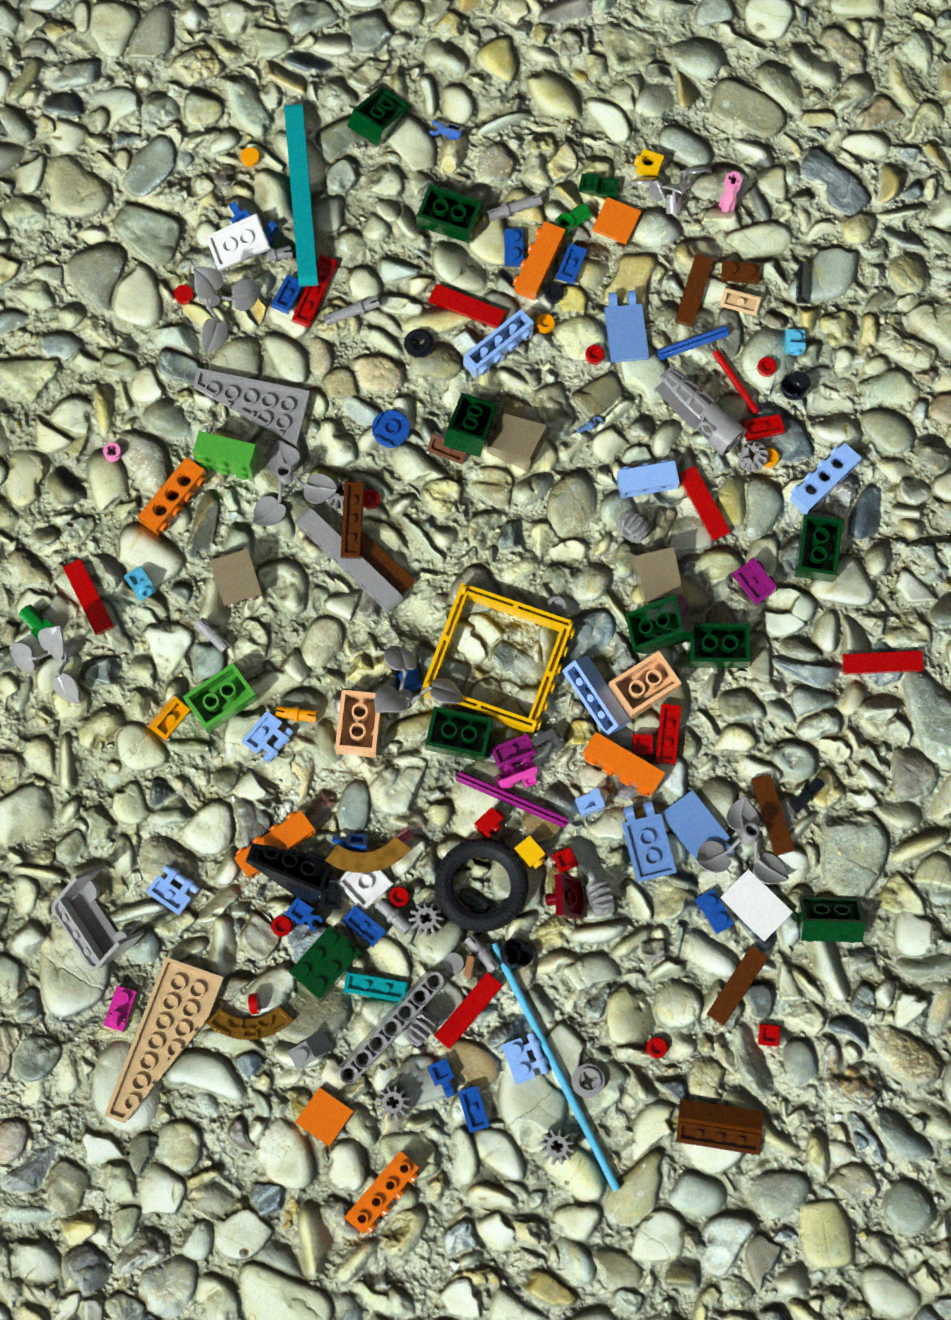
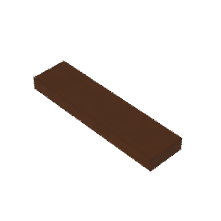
[674,254,714,328]
[340,481,364,559]
[361,531,416,596]
[751,774,795,857]
[706,946,768,1026]
[678,1099,763,1134]
[675,1121,762,1156]

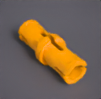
[276,705,317,723]

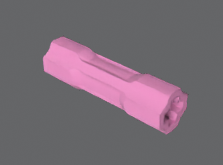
[719,171,743,213]

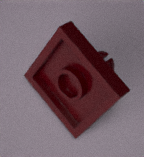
[545,874,584,920]

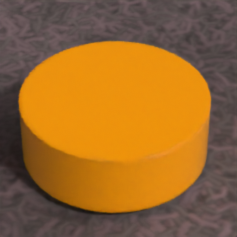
[240,147,260,167]
[536,313,555,333]
[763,448,779,468]

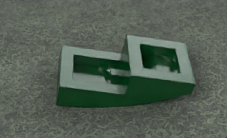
[578,173,621,199]

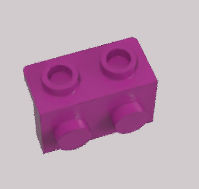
[732,557,777,606]
[490,734,537,772]

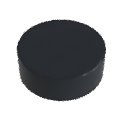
[544,284,563,304]

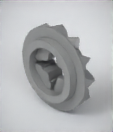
[737,441,768,472]
[571,1064,605,1098]

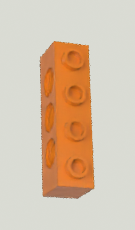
[138,457,207,536]

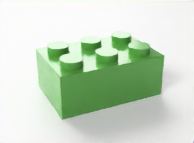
[193,431,259,480]
[183,663,257,734]

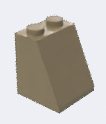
[485,413,547,472]
[629,543,683,604]
[209,546,262,608]

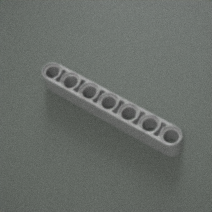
[295,508,403,613]
[336,970,444,1084]

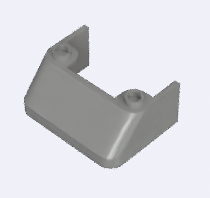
[52,866,144,970]

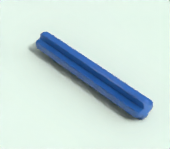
[657,326,729,360]

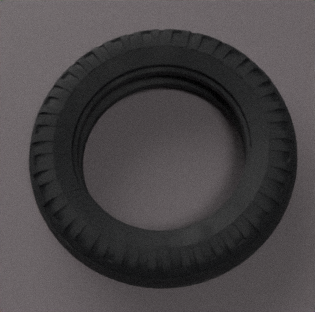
[435,838,529,932]

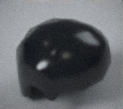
[779,371,811,401]
[500,938,533,969]

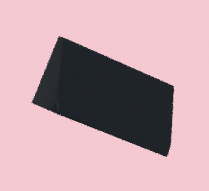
[795,261,811,304]

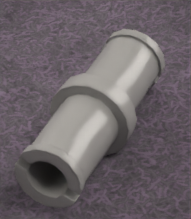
[194,617,231,654]
[375,898,412,935]
[464,934,501,973]

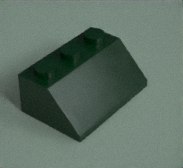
[798,896,866,943]

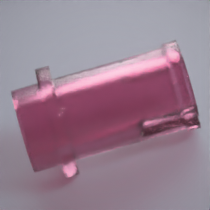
[388,827,415,843]

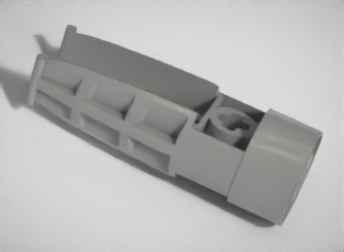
[654,365,747,456]

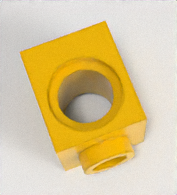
[634,149,664,178]
[514,835,546,870]

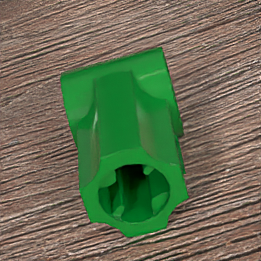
[556,203,592,237]
[18,604,54,641]

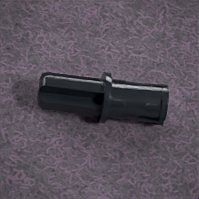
[789,777,825,813]

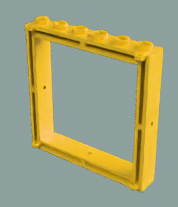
[421,582,575,735]

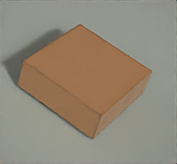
[463,955,475,979]

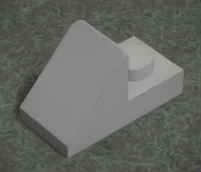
[287,1031,334,1070]

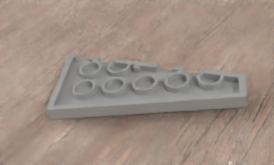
[193,368,310,446]

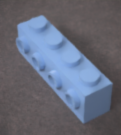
[463,309,534,378]
[562,656,631,736]

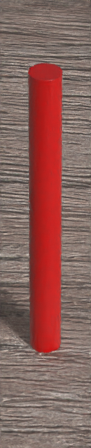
[712,349,760,415]

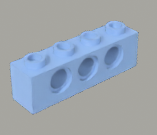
[789,443,862,514]

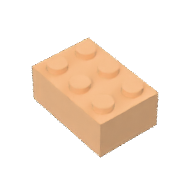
[608,651,681,720]
[335,690,381,758]

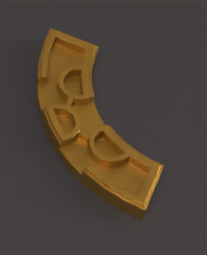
[325,836,411,873]
[206,1005,294,1040]

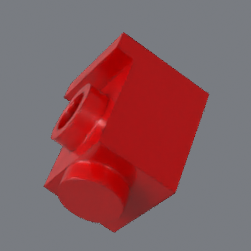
[474,807,506,839]

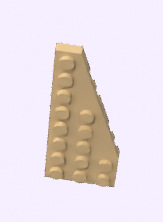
[104,957,224,1123]

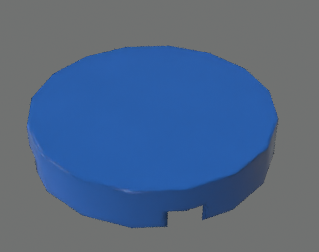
[372,410,410,448]

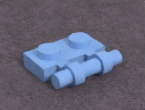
[241,711,294,763]
[146,864,200,916]
[501,1033,549,1085]

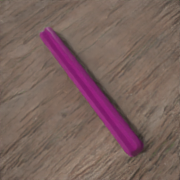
[456,771,569,828]

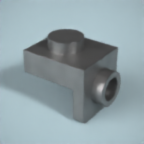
[531,728,563,751]

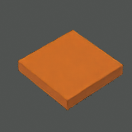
[592,197,641,245]
[295,1087,354,1147]

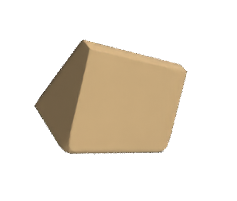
[720,287,762,316]

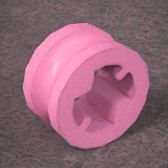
[103,442,122,462]

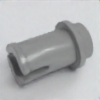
[268,245,293,263]

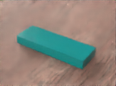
[343,971,408,1002]

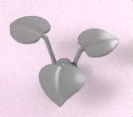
[625,167,712,214]
[193,267,260,352]
[253,440,337,527]
[9,625,82,704]
[374,646,463,713]
[696,796,789,884]

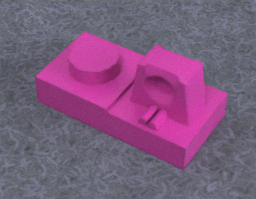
[495,762,538,788]
[103,986,138,1032]

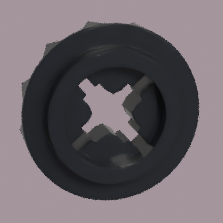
[404,329,434,358]

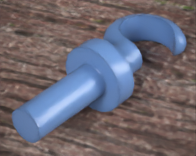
[577,416,604,433]

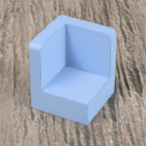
[575,788,605,818]

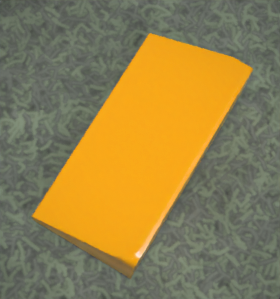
[148,696,191,740]

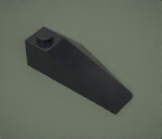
[245,843,331,904]

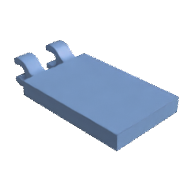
[604,290,649,363]
[661,790,735,860]
[621,801,677,883]

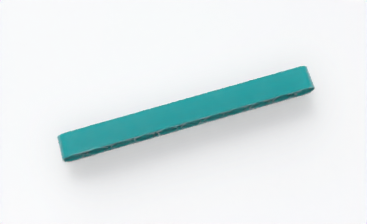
[284,103,318,287]

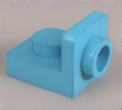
[784,329,806,356]
[124,566,156,601]

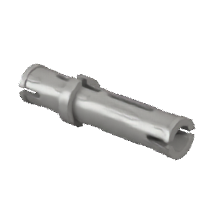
[486,193,543,222]
[323,296,380,326]

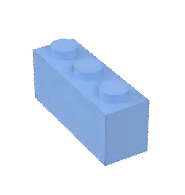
[616,460,680,499]

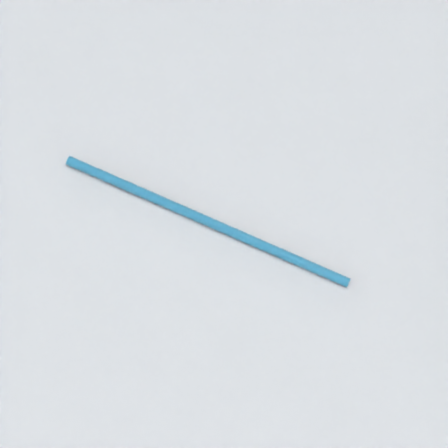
[491,942,621,1192]

